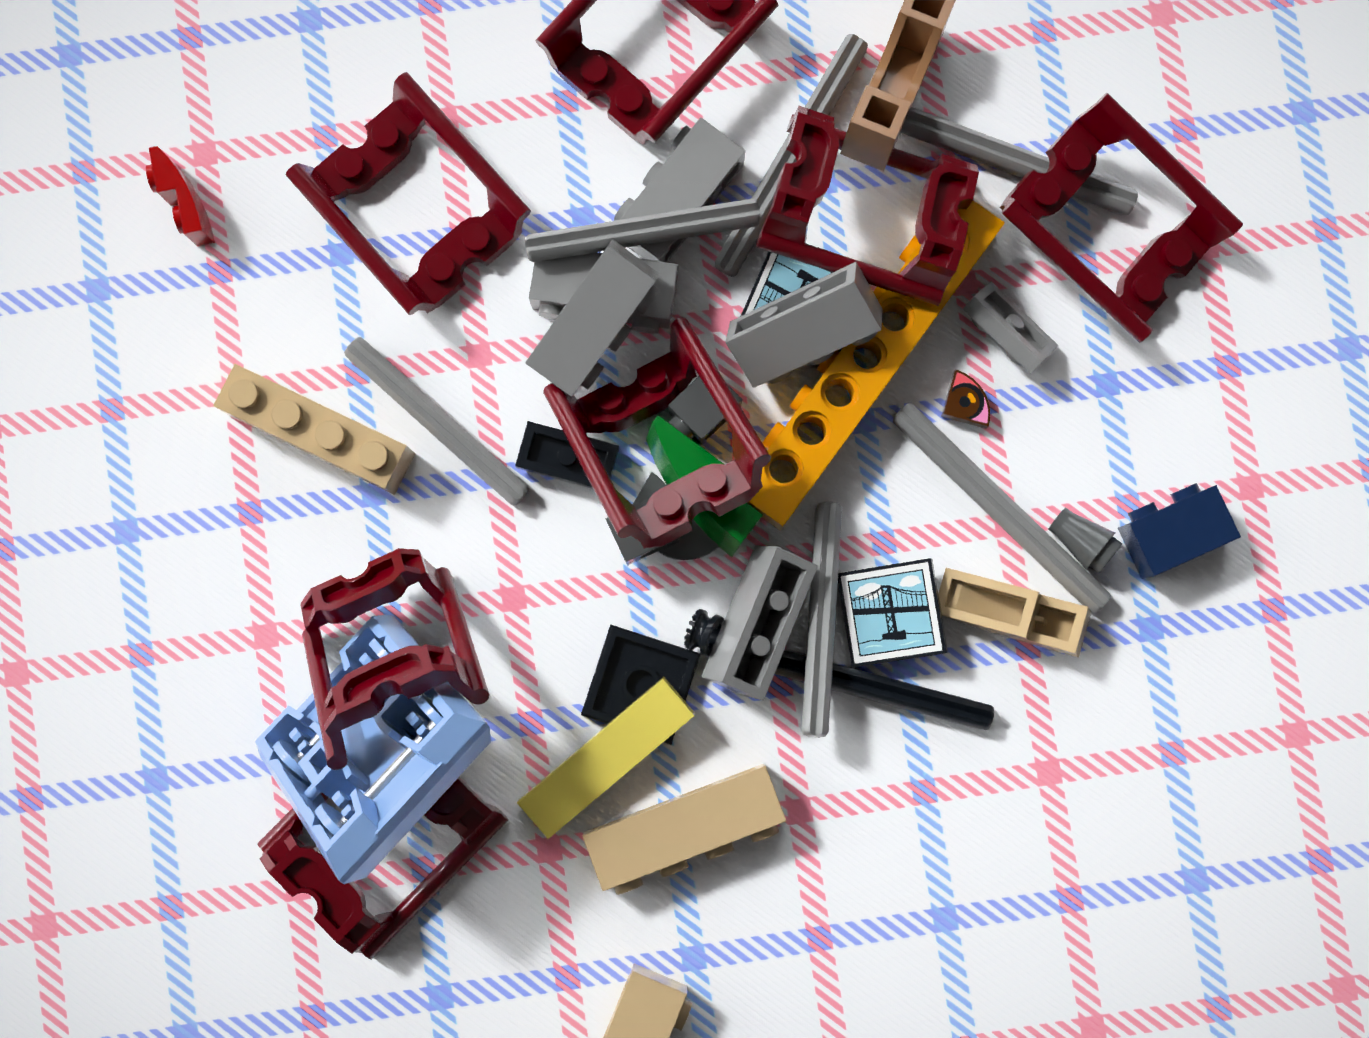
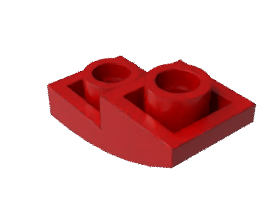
[146,146,215,246]

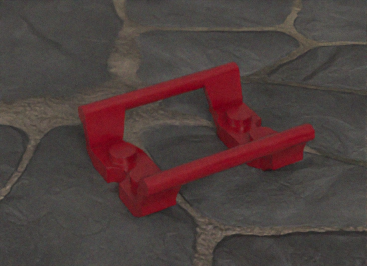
[535,0,779,145]
[285,72,531,316]
[999,92,1243,343]
[756,105,979,306]
[543,317,771,549]
[300,548,490,770]
[257,777,509,960]

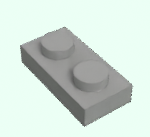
[963,281,1059,374]

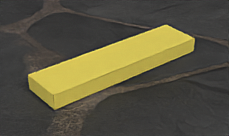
[517,677,695,839]

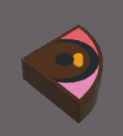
[941,369,990,429]

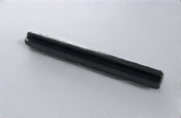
[775,650,994,730]

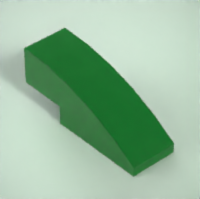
[646,416,763,557]

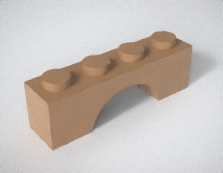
[840,0,956,172]

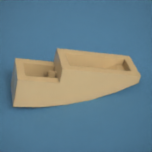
[938,567,1092,658]

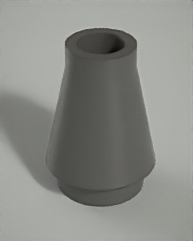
[1048,507,1123,573]

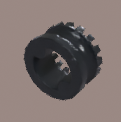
[684,608,724,657]

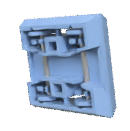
[255,614,491,884]

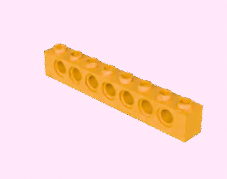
[747,200,1005,531]

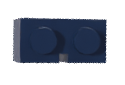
[1117,483,1241,579]

